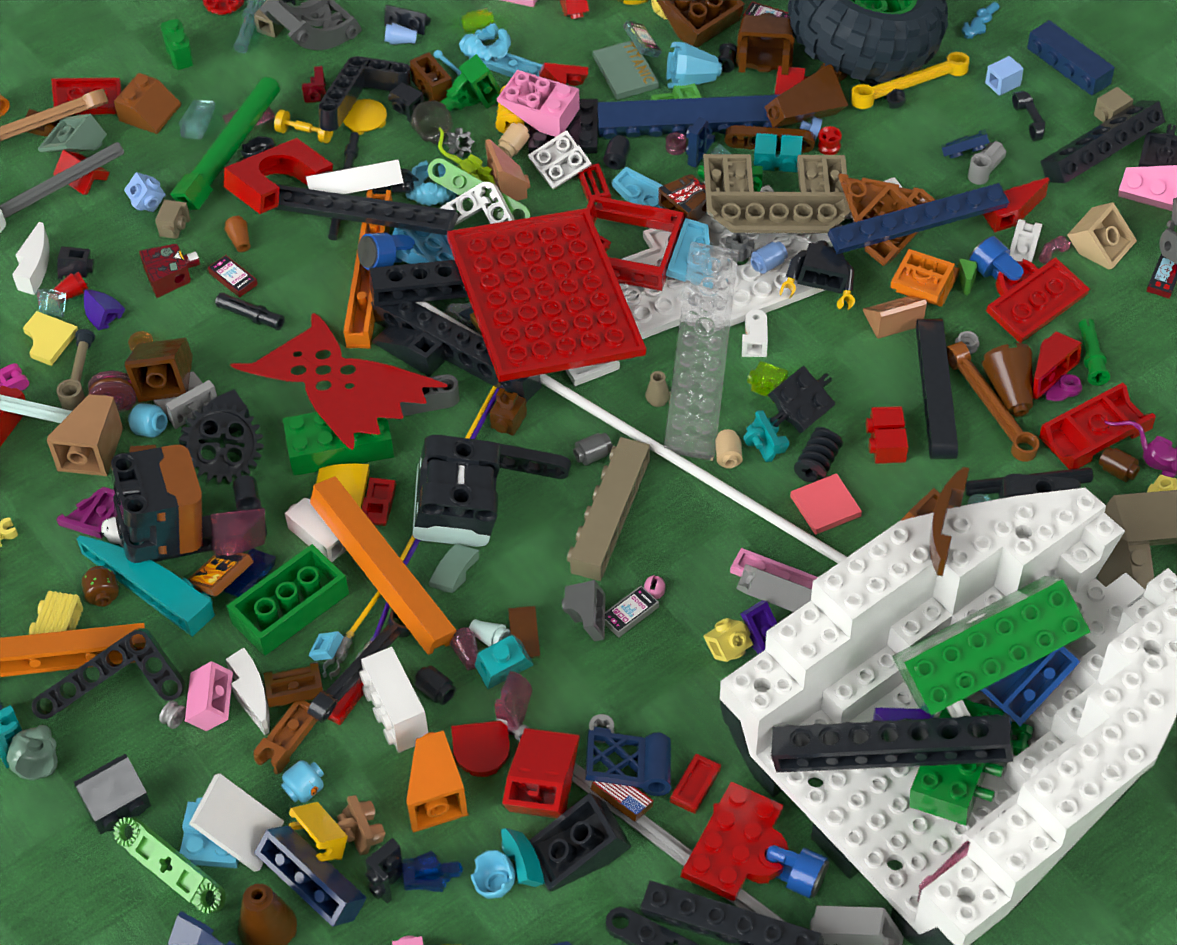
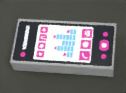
[605,586,659,638]

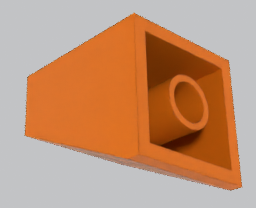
[406,730,468,833]

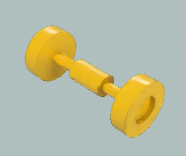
[274,109,333,144]

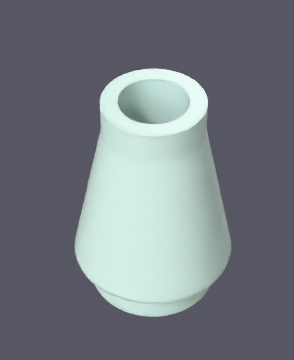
[469,619,511,646]

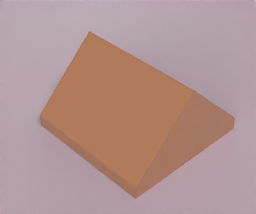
[863,296,927,339]

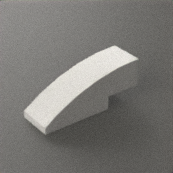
[12,222,49,295]
[225,648,270,735]

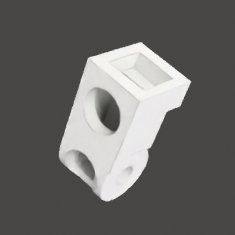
[742,309,768,357]

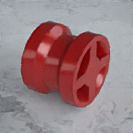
[818,126,842,155]

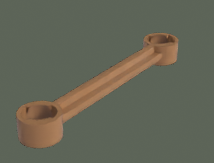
[0,89,109,142]

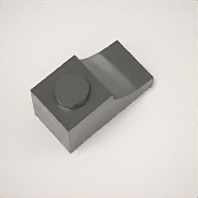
[562,580,605,641]

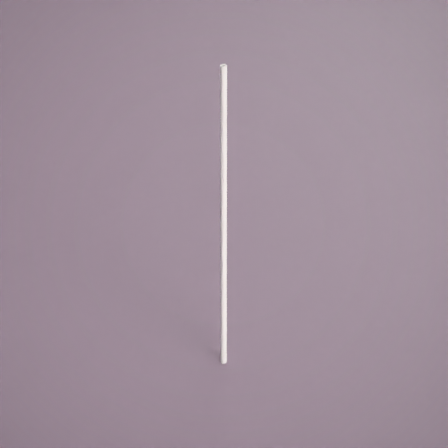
[415,301,847,563]

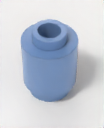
[750,241,788,274]

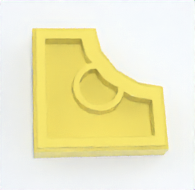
[23,311,78,366]

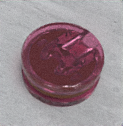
[88,371,136,412]

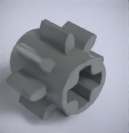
[444,128,475,157]
[724,233,754,262]

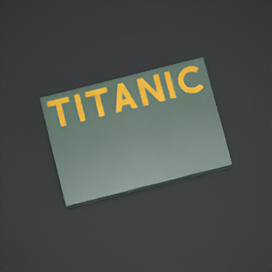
[593,40,659,100]

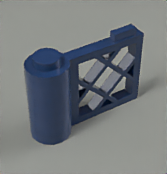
[585,727,671,796]

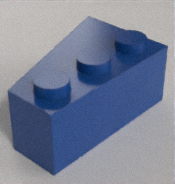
[981,646,1081,726]

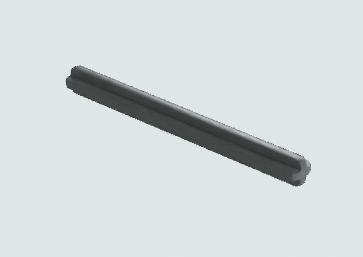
[0,142,124,218]

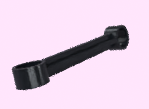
[307,610,411,723]

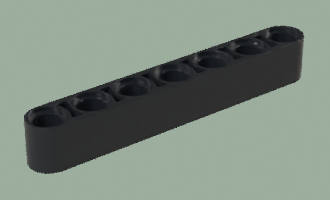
[916,319,958,459]

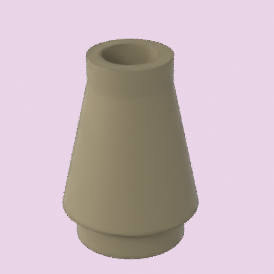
[645,371,670,407]

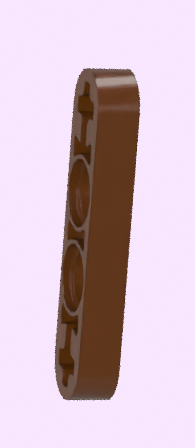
[724,125,815,153]

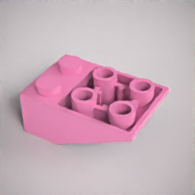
[497,70,580,137]

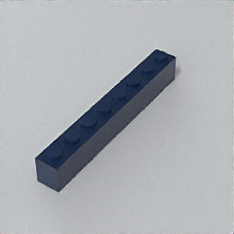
[598,94,781,139]

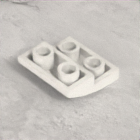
[528,130,592,190]

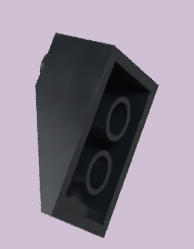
[529,793,632,892]

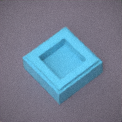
[309,631,344,661]

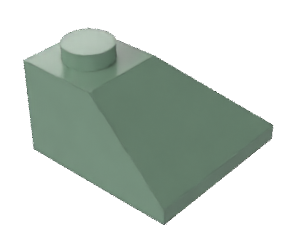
[38,114,107,152]

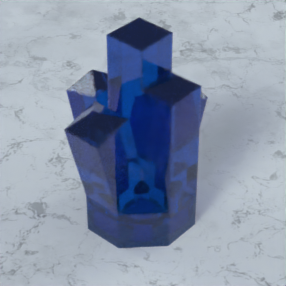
[402,851,463,892]

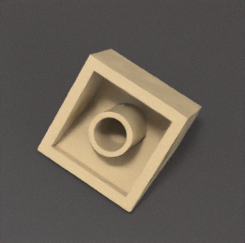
[1068,202,1137,270]

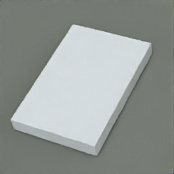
[189,774,284,871]

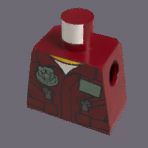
[139,244,200,298]

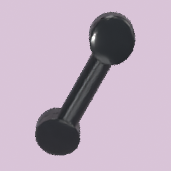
[858,78,906,109]
[1012,91,1046,142]

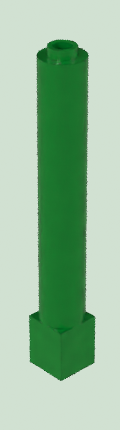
[170,77,281,210]

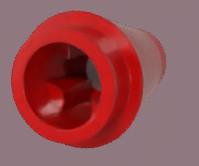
[51,272,88,303]

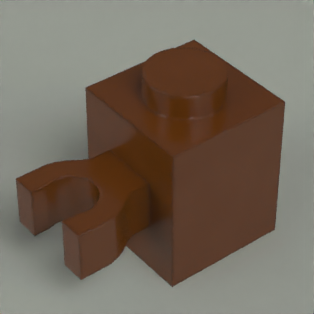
[490,388,527,436]

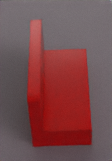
[53,150,110,195]

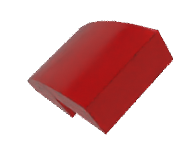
[362,478,396,526]

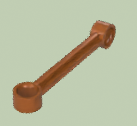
[946,341,1039,462]

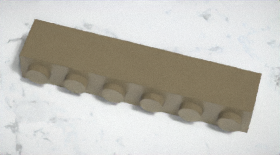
[567,437,650,581]

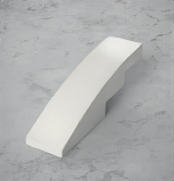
[306,159,403,194]

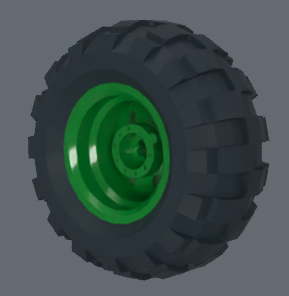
[788,0,948,82]

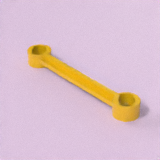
[851,52,969,109]

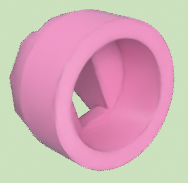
[644,575,665,599]

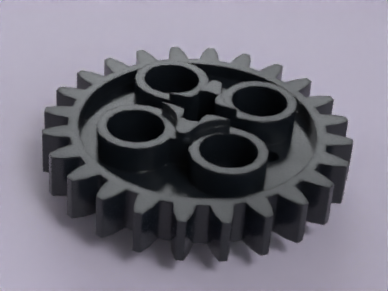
[179,402,264,485]

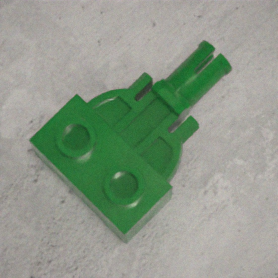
[431,54,501,120]

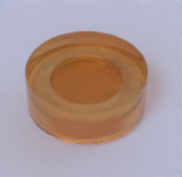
[128,331,154,352]

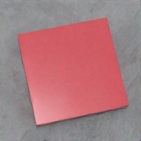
[790,473,862,535]

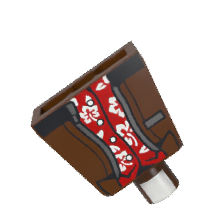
[658,174,707,221]

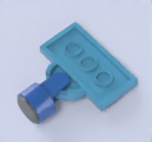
[358,227,455,270]

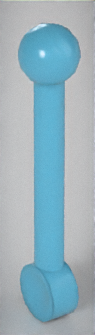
[434,50,461,76]

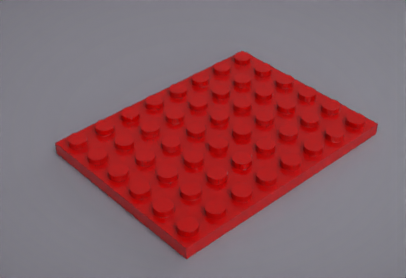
[447,208,646,382]

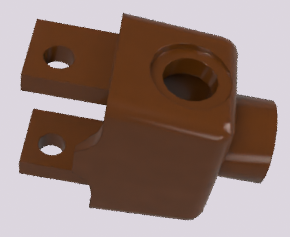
[736,13,794,75]

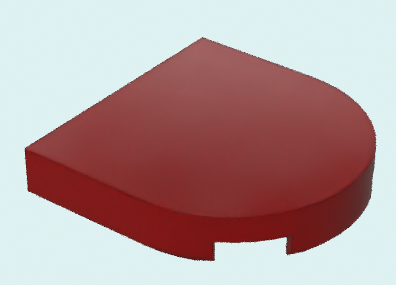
[451,721,510,777]

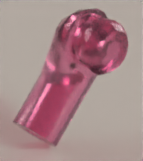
[1039,236,1070,264]

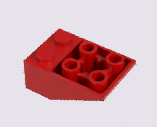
[502,728,580,818]

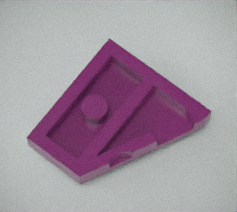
[56,487,115,539]

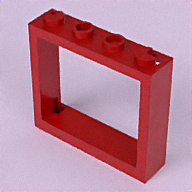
[587,195,684,291]

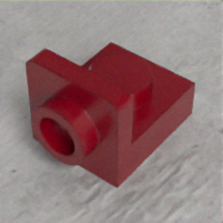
[302,66,326,103]

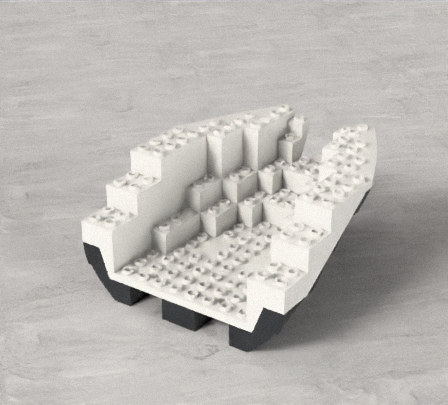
[720,488,1177,945]

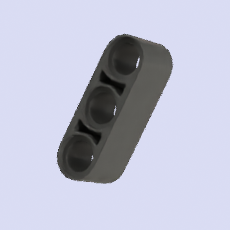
[400,374,459,416]

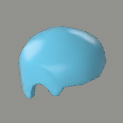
[471,850,516,899]

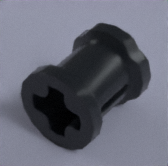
[718,43,737,73]

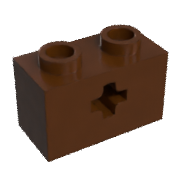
[410,52,452,106]

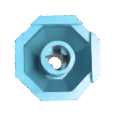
[666,42,722,88]

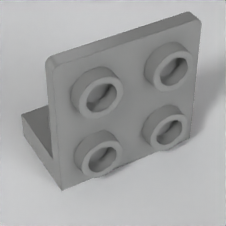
[153,372,217,429]

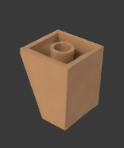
[47,394,123,476]

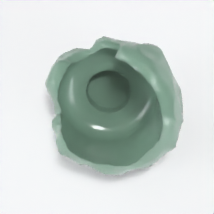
[6,725,58,781]

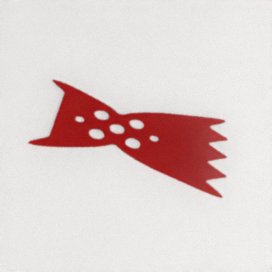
[230,313,448,449]

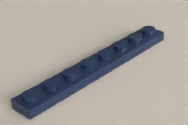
[827,183,1009,254]

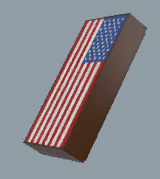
[590,769,654,822]

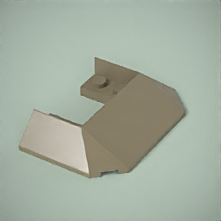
[703,154,851,233]
[1097,490,1177,590]

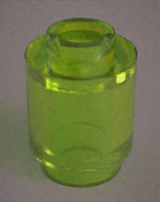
[461,8,495,34]

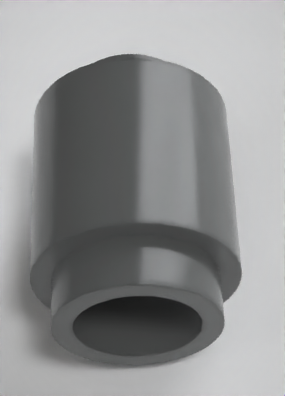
[573,433,613,466]

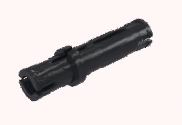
[215,292,285,330]

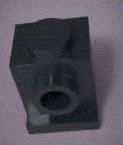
[388,82,425,122]
[57,246,94,279]

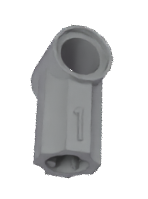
[968,141,1006,185]

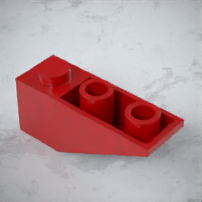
[982,177,1049,232]

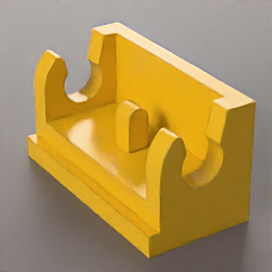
[289,802,348,862]

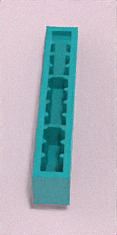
[76,535,215,637]

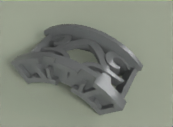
[259,0,362,50]

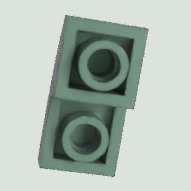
[429,544,479,593]

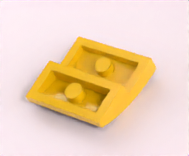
[316,464,370,509]

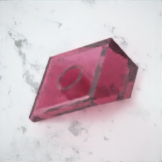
[211,508,265,556]

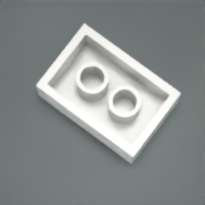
[359,647,428,753]

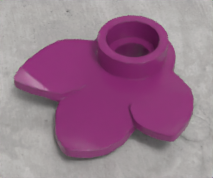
[1033,374,1082,401]

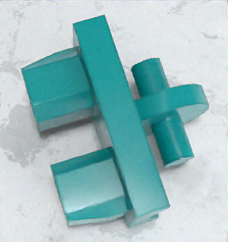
[743,410,789,462]

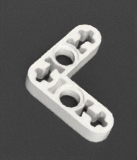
[441,182,515,226]

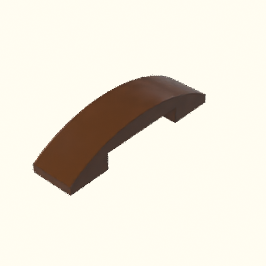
[929,467,969,576]

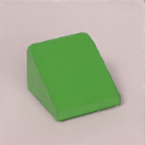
[958,259,977,296]

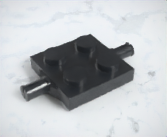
[1138,124,1177,167]
[768,365,836,434]

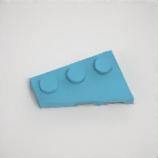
[666,218,714,290]

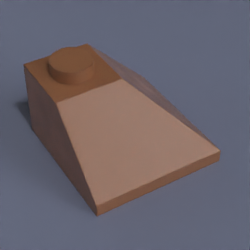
[485,139,530,201]

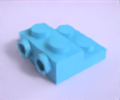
[180,798,239,868]

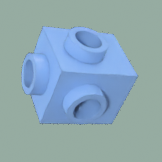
[124,172,166,212]

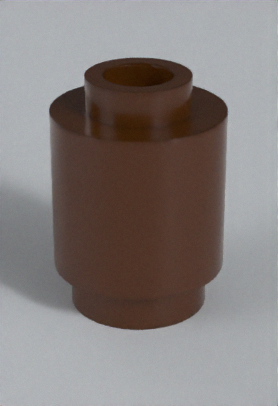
[1099,447,1140,482]

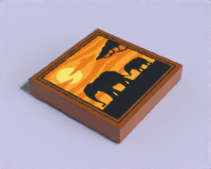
[187,548,254,596]

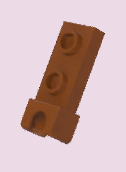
[254,700,318,774]

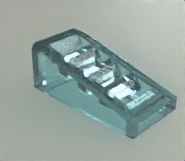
[179,100,215,139]

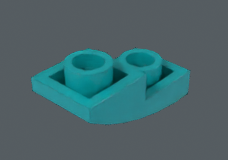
[501,828,545,887]

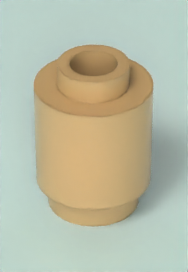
[498,123,530,158]
[715,429,743,468]

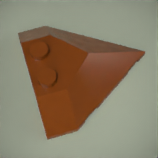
[838,173,936,266]

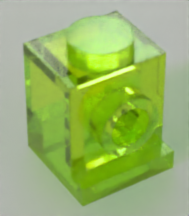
[747,361,788,403]

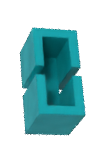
[754,133,803,172]

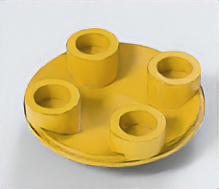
[343,99,387,135]

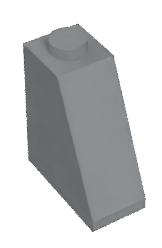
[736,564,812,612]
[810,906,904,945]

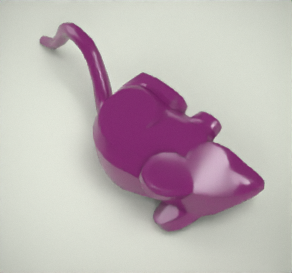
[1105,421,1177,478]

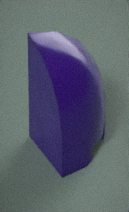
[84,289,125,330]

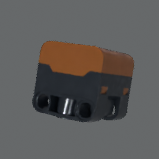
[111,445,202,563]

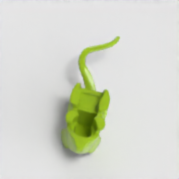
[438,127,496,185]

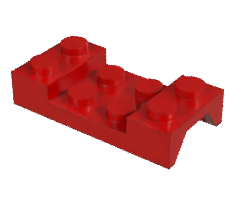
[1039,382,1156,470]

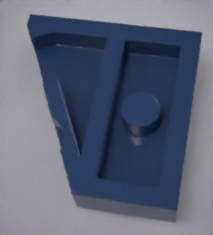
[686,117,716,168]
[941,129,989,159]

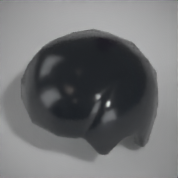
[240,136,276,159]

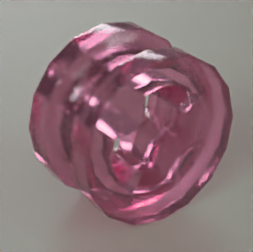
[666,133,686,155]

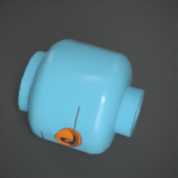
[281,760,324,803]

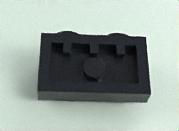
[365,838,404,904]

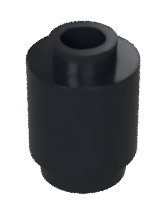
[603,135,631,170]
[415,665,456,705]

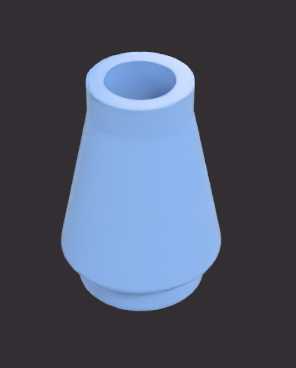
[384,23,417,45]

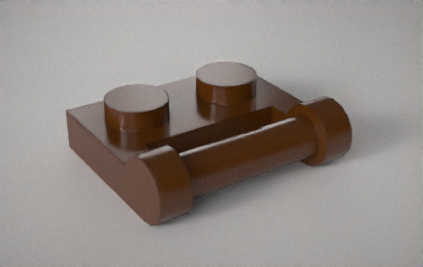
[263,661,323,707]

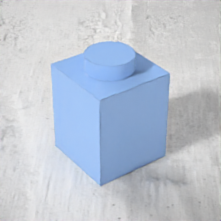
[985,56,1024,96]

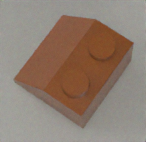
[114,73,181,134]

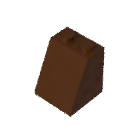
[125,337,193,402]

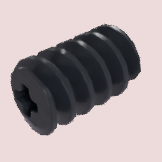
[794,427,843,482]

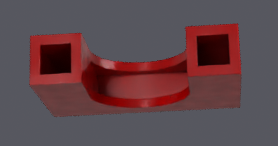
[224,138,333,214]

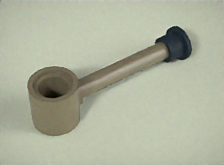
[56,329,95,411]

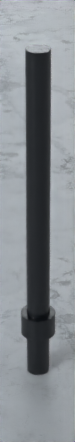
[328,132,360,241]

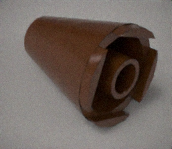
[981,343,1033,417]
[238,883,297,945]

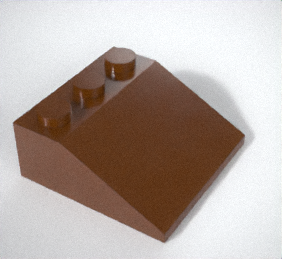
[656,0,745,48]

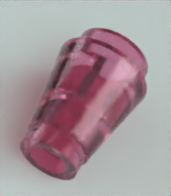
[450,628,479,670]

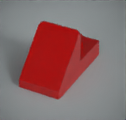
[539,62,588,86]

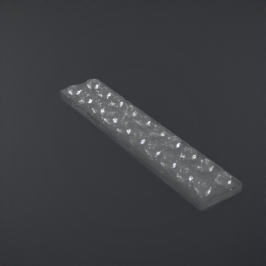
[663,242,739,461]

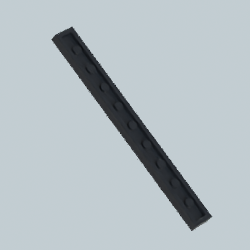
[246,184,459,235]

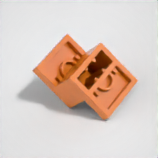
[890,249,960,307]

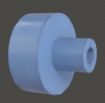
[799,117,822,140]

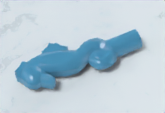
[962,2,999,39]

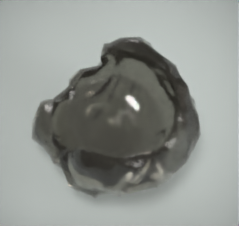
[410,100,453,145]

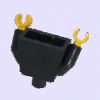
[779,240,855,310]

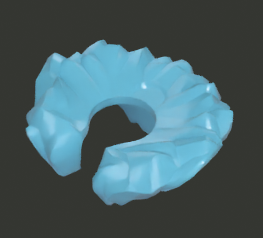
[459,23,511,62]
[405,160,457,207]

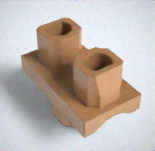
[337,795,385,855]

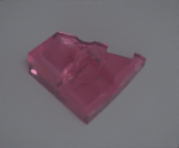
[495,671,533,736]

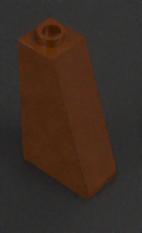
[765,64,848,128]

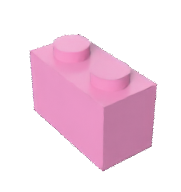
[185,661,233,731]

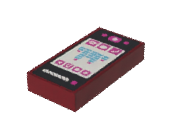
[208,255,258,298]

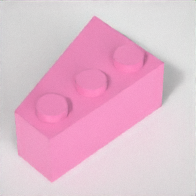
[1119,165,1177,211]

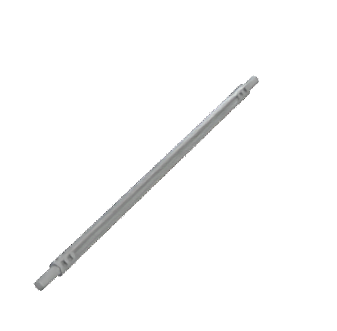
[496,711,785,922]

